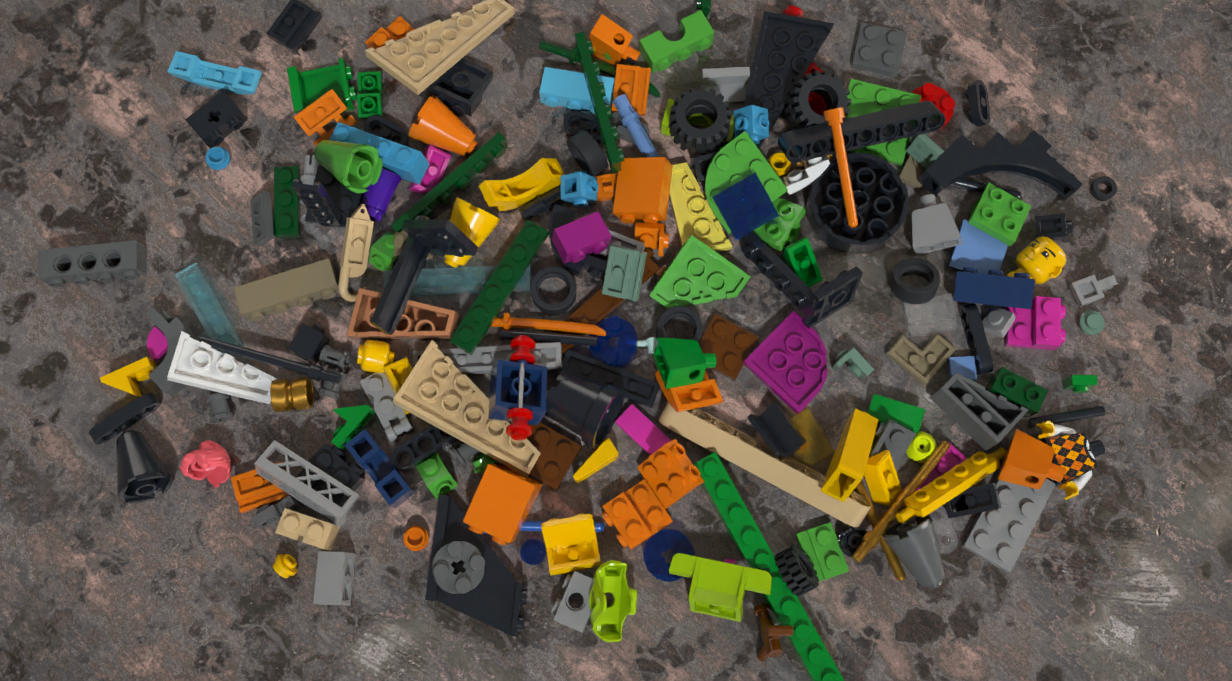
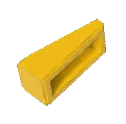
[573,437,619,484]

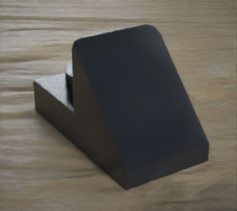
[945,483,1001,519]

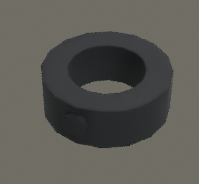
[1090,176,1117,201]

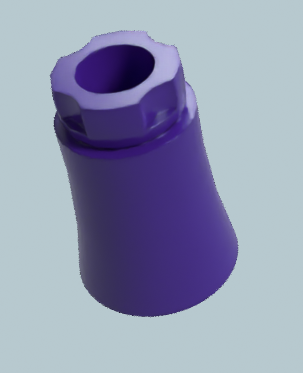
[360,169,402,222]

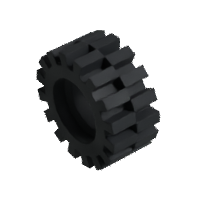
[775,544,819,596]

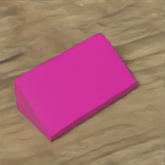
[408,145,451,195]

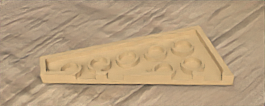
[365,0,514,95]
[393,340,541,477]

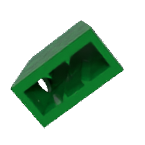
[653,338,716,389]

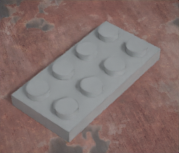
[962,478,1056,573]

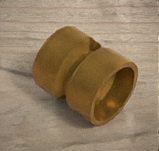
[270,377,314,412]

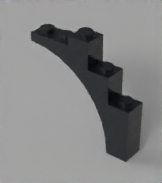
[918,130,1083,200]

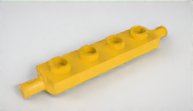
[896,447,1007,523]

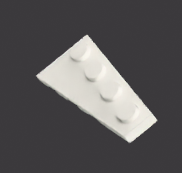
[167,331,277,404]

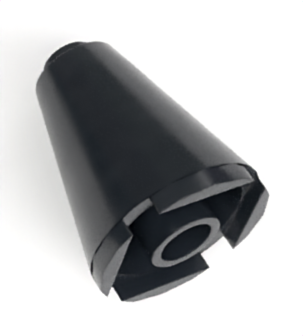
[116,430,172,503]

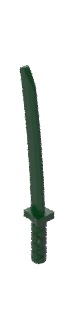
[539,40,660,98]

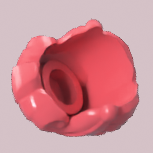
[180,440,231,488]

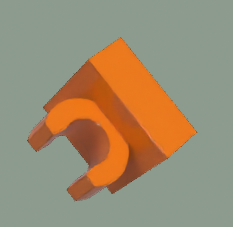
[595,173,617,202]

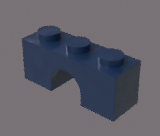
[345,429,416,508]

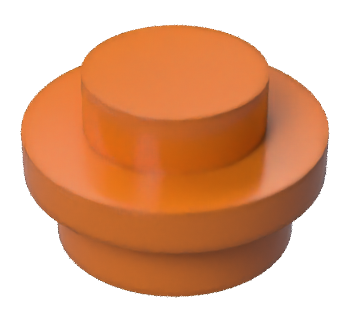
[403,525,429,551]

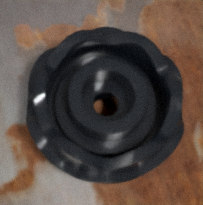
[838,526,867,558]

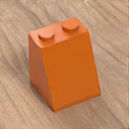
[463,463,543,545]

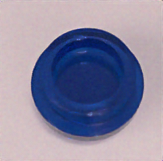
[520,539,546,565]

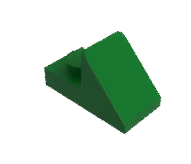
[783,237,823,287]
[331,405,376,451]

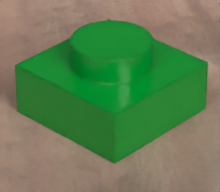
[1063,375,1098,393]

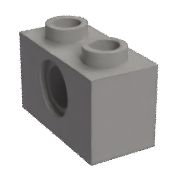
[551,571,593,633]

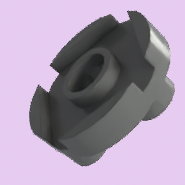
[432,541,485,594]

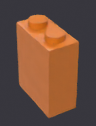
[613,157,673,224]

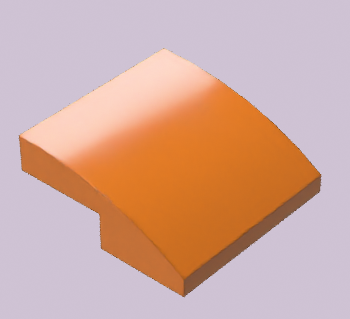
[655,370,723,413]

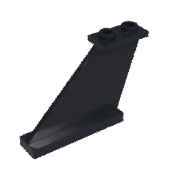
[425,495,528,637]

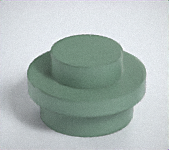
[1079,310,1105,335]

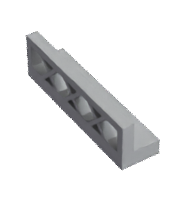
[254,440,359,528]

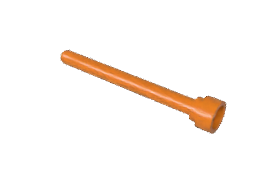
[823,107,858,228]

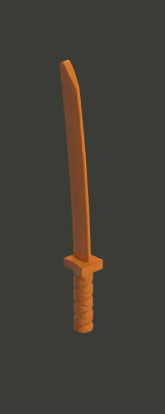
[490,313,606,336]

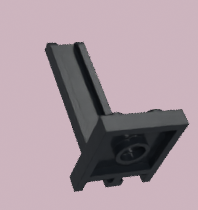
[292,166,363,228]
[370,220,478,335]
[741,232,863,329]

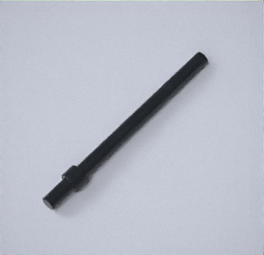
[198,335,342,384]

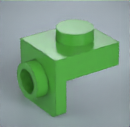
[369,231,397,274]
[416,453,458,499]

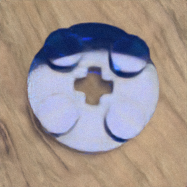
[589,316,638,367]
[643,529,695,582]

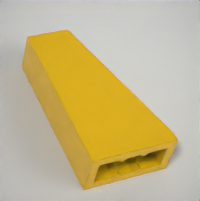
[820,408,879,503]

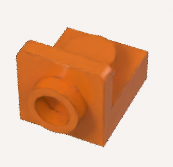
[634,222,669,257]

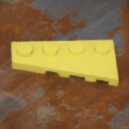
[669,162,732,252]

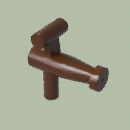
[754,603,793,662]

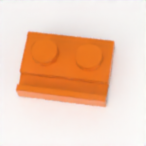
[611,64,651,116]
[230,461,292,513]

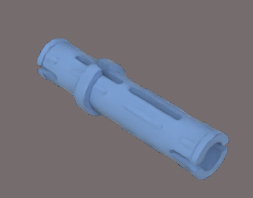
[613,94,660,158]

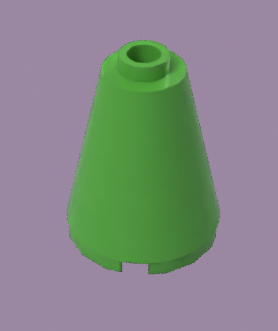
[315,140,383,193]

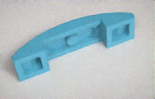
[167,51,262,94]

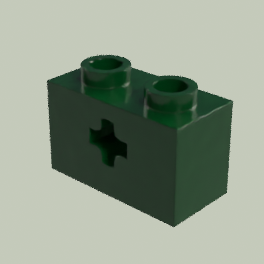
[985,367,1048,417]

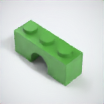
[639,10,715,73]

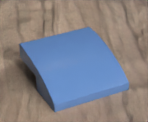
[948,219,1008,274]

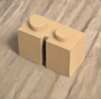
[275,508,340,551]

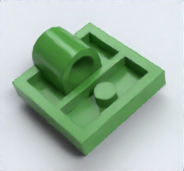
[968,183,1031,246]
[739,198,806,251]

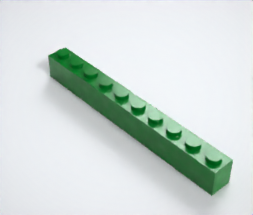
[693,452,844,681]

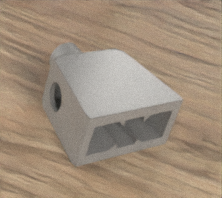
[912,194,963,255]

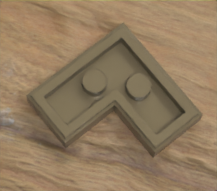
[885,333,956,387]

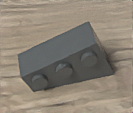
[930,372,1029,451]

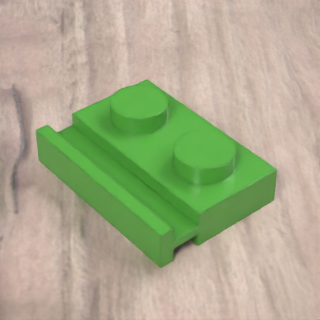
[795,522,849,581]

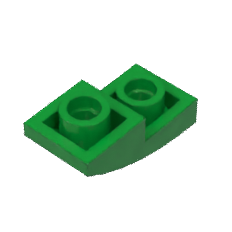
[357,71,383,118]
[868,394,926,433]

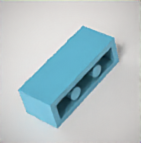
[539,67,614,114]

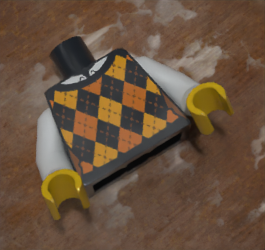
[1036,421,1105,500]

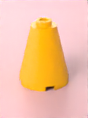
[444,198,500,268]

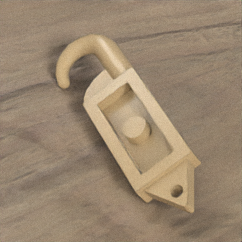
[338,204,374,302]

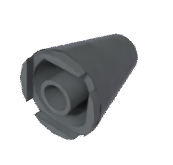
[882,514,945,589]

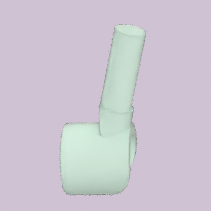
[626,337,657,354]

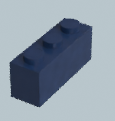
[953,267,1035,309]

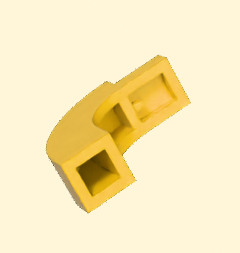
[479,158,565,211]

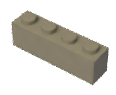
[234,258,339,322]

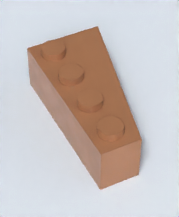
[347,288,460,339]

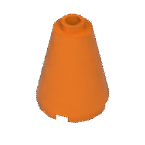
[408,95,478,156]

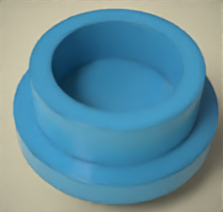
[206,147,231,170]

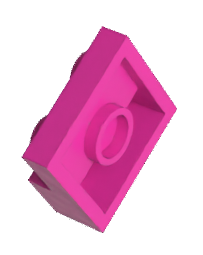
[1005,296,1066,350]

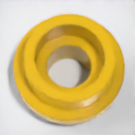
[768,153,791,176]
[273,554,298,578]

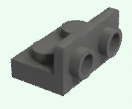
[869,418,916,469]

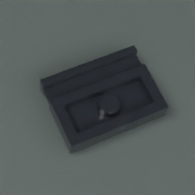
[266,0,322,54]

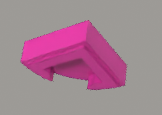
[147,326,168,361]

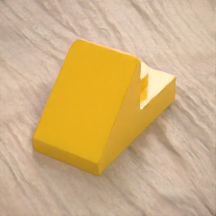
[100,357,158,397]

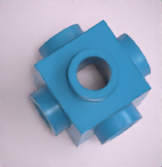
[734,105,769,144]
[561,171,598,207]

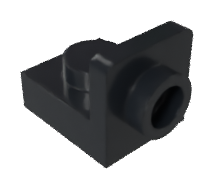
[1035,213,1074,243]

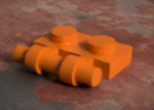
[293,89,357,147]

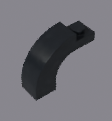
[549,204,608,279]

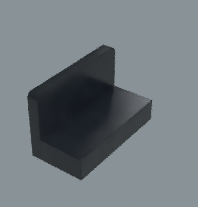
[747,403,807,458]

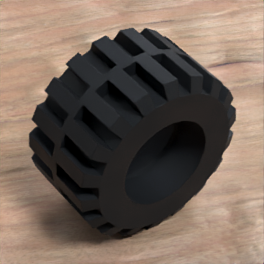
[784,70,851,130]
[669,87,732,155]

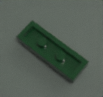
[274,166,301,238]

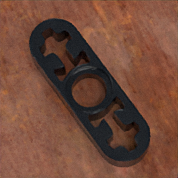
[960,303,993,374]
[89,393,160,445]

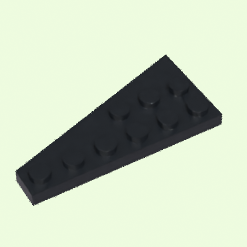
[743,11,834,150]

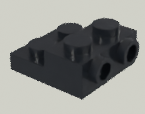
[429,58,493,117]
[295,443,365,506]

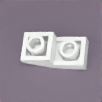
[783,156,830,195]

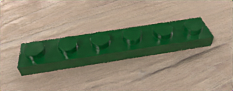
[575,31,625,173]
[390,132,507,233]
[450,220,549,356]

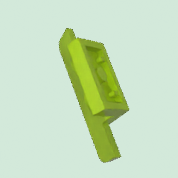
[669,553,772,622]

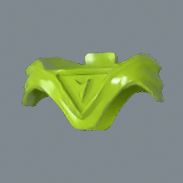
[589,560,637,642]

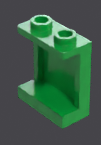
[287,58,357,115]

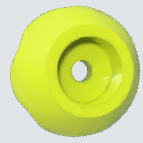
[906,431,937,463]

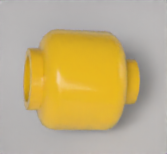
[357,340,395,373]

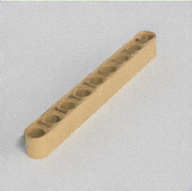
[659,402,872,527]

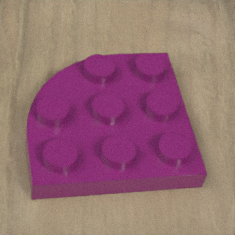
[743,311,828,415]

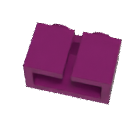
[551,211,612,264]

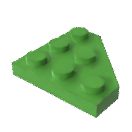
[648,234,751,308]

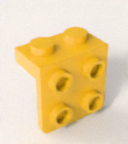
[541,514,601,575]

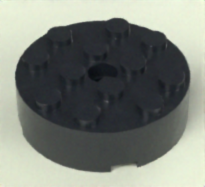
[806,153,909,254]

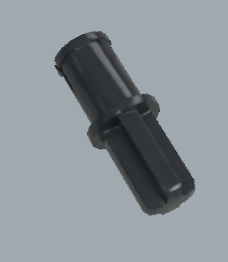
[518,187,561,222]

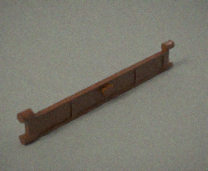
[540,248,668,356]

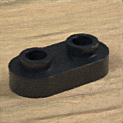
[966,80,990,127]
[563,111,603,144]
[364,115,409,146]

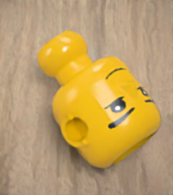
[1006,236,1066,285]

